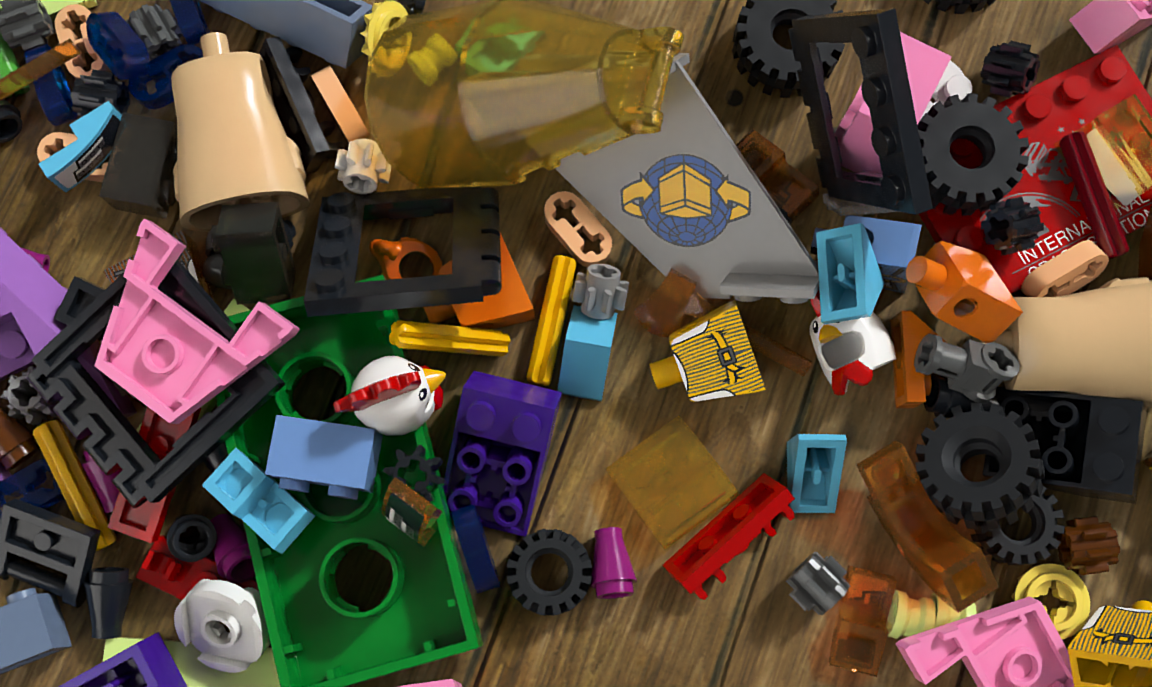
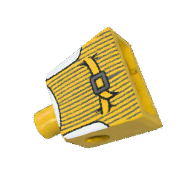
[649,300,766,402]
[1068,600,1152,687]

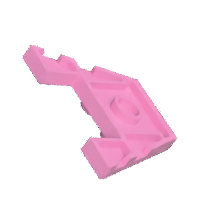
[94,219,300,424]
[895,596,1074,687]

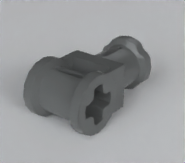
[914,333,1020,403]

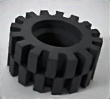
[970,486,1065,565]
[507,529,592,616]

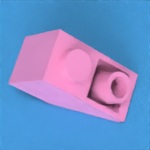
[1069,0,1152,54]

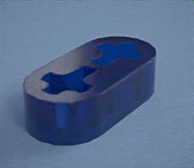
[170,0,210,46]
[86,12,150,80]
[24,44,78,127]
[128,44,203,109]
[0,459,64,519]
[452,504,501,594]

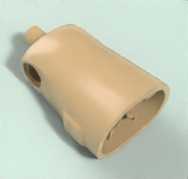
[171,32,309,232]
[972,277,1152,410]

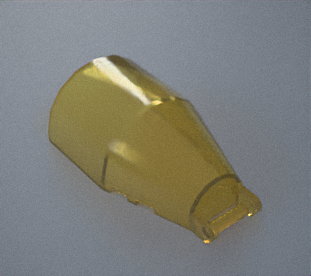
[364,0,684,188]

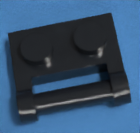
[0,498,101,608]

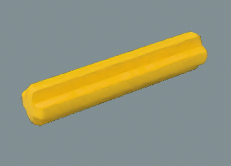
[526,255,576,386]
[389,320,511,357]
[33,420,116,551]

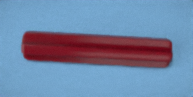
[1059,131,1129,260]

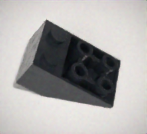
[983,387,1147,504]

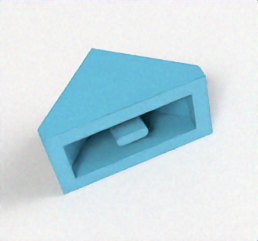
[816,223,885,324]
[557,305,618,401]
[787,434,847,513]

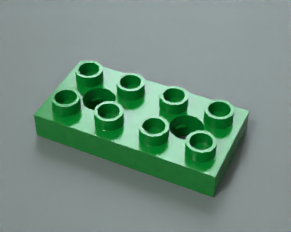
[215,275,484,687]

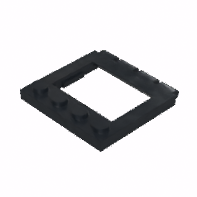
[788,8,933,215]
[304,183,502,317]
[27,259,285,508]

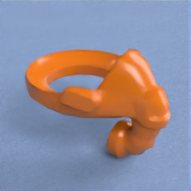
[369,237,443,280]

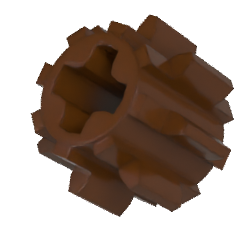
[1056,516,1120,576]

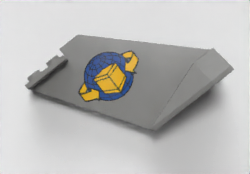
[463,50,819,304]

